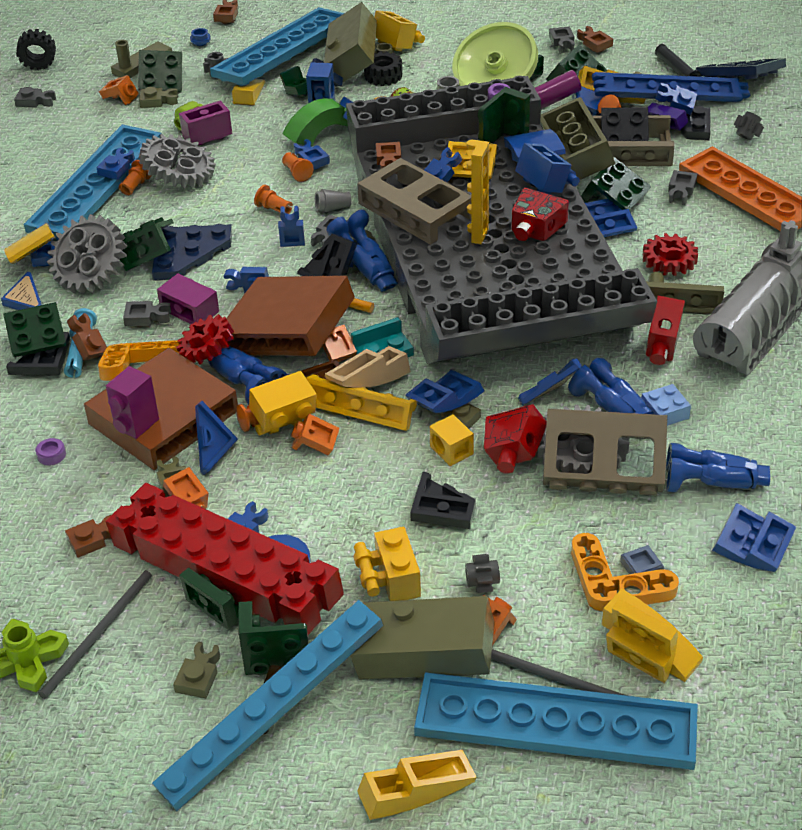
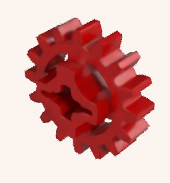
[642,233,699,276]
[176,314,234,365]

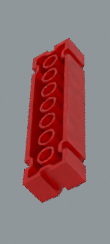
[105,483,344,635]

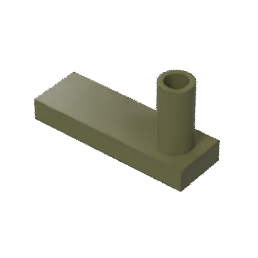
[110,40,172,78]
[646,272,724,314]

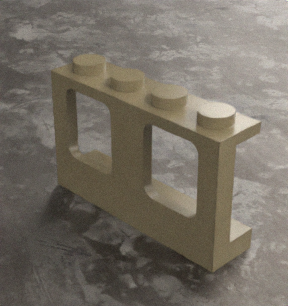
[593,115,675,166]
[357,158,471,245]
[543,409,668,496]

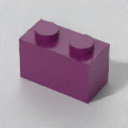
[179,100,233,146]
[157,274,219,324]
[105,366,159,439]

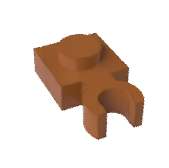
[213,0,238,24]
[577,26,613,53]
[376,142,401,174]
[67,313,107,360]
[65,515,111,558]

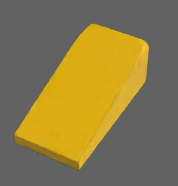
[232,79,265,105]

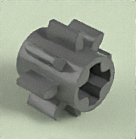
[203,52,228,79]
[733,111,764,140]
[465,554,500,593]

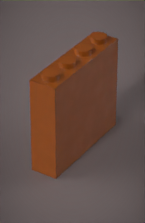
[227,276,355,356]
[84,348,238,471]

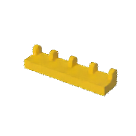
[467,140,489,244]
[306,375,417,431]

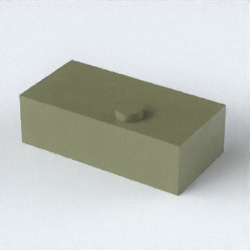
[324,2,377,82]
[540,97,615,180]
[350,596,494,680]

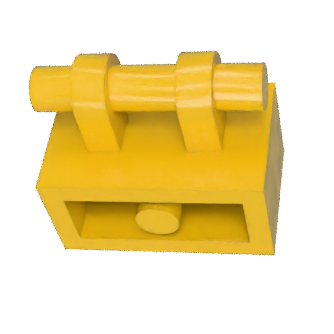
[374,10,425,51]
[249,371,317,436]
[353,526,421,601]

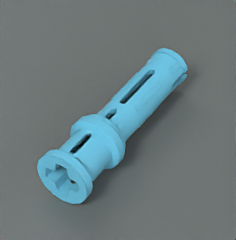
[64,308,97,378]

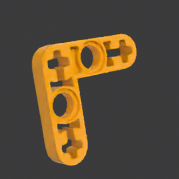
[98,340,179,381]
[571,533,679,611]

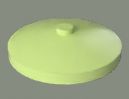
[452,22,538,86]

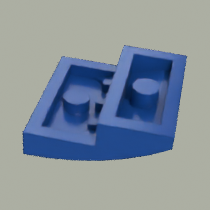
[504,129,566,162]
[585,198,637,238]
[405,369,485,413]
[712,503,796,572]

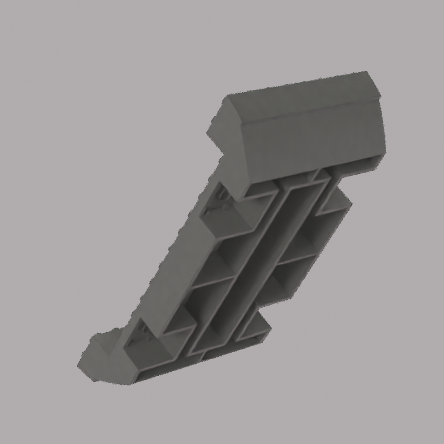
[346,76,657,364]

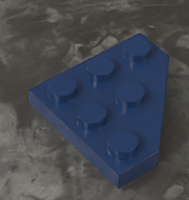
[696,58,786,79]
[152,224,232,281]

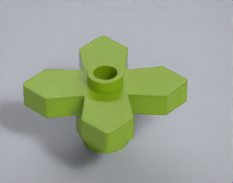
[0,619,69,692]

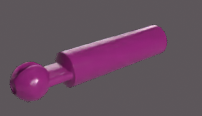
[535,70,581,110]

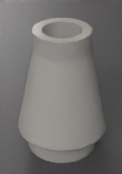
[314,189,352,213]

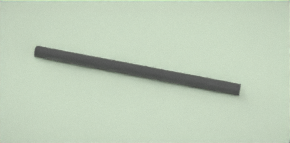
[38,570,152,699]
[491,649,628,696]

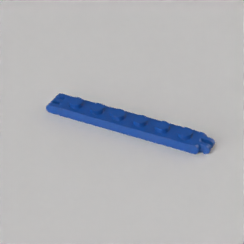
[592,72,751,102]

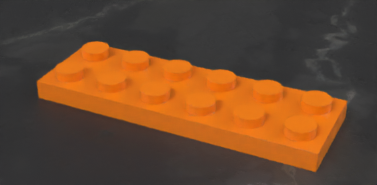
[679,146,802,231]

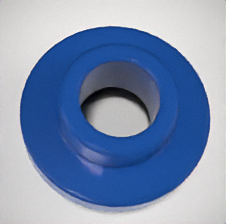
[190,28,211,46]

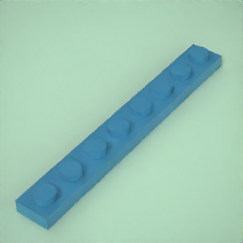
[152,600,383,811]

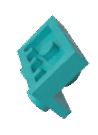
[351,317,414,357]

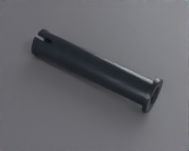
[655,44,702,77]

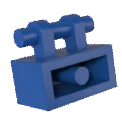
[515,143,580,195]

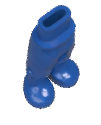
[326,209,398,292]
[207,346,288,405]
[568,358,654,414]
[666,443,770,493]

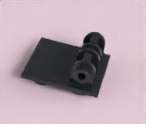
[601,107,649,141]

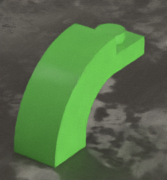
[283,98,348,146]

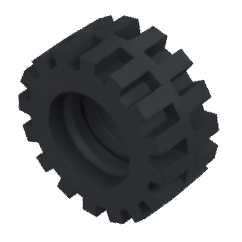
[16,29,56,70]
[364,51,402,86]

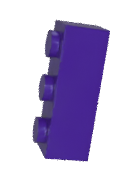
[648,102,688,130]

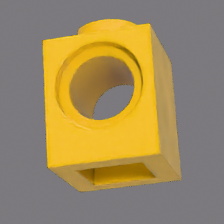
[430,414,474,466]

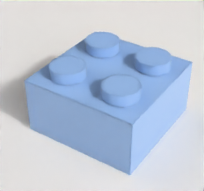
[642,384,691,426]

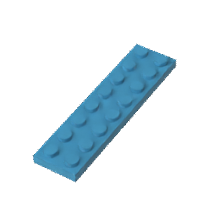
[210,7,344,86]
[24,124,162,240]
[414,672,698,770]

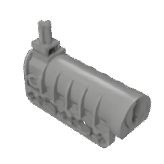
[693,220,802,375]

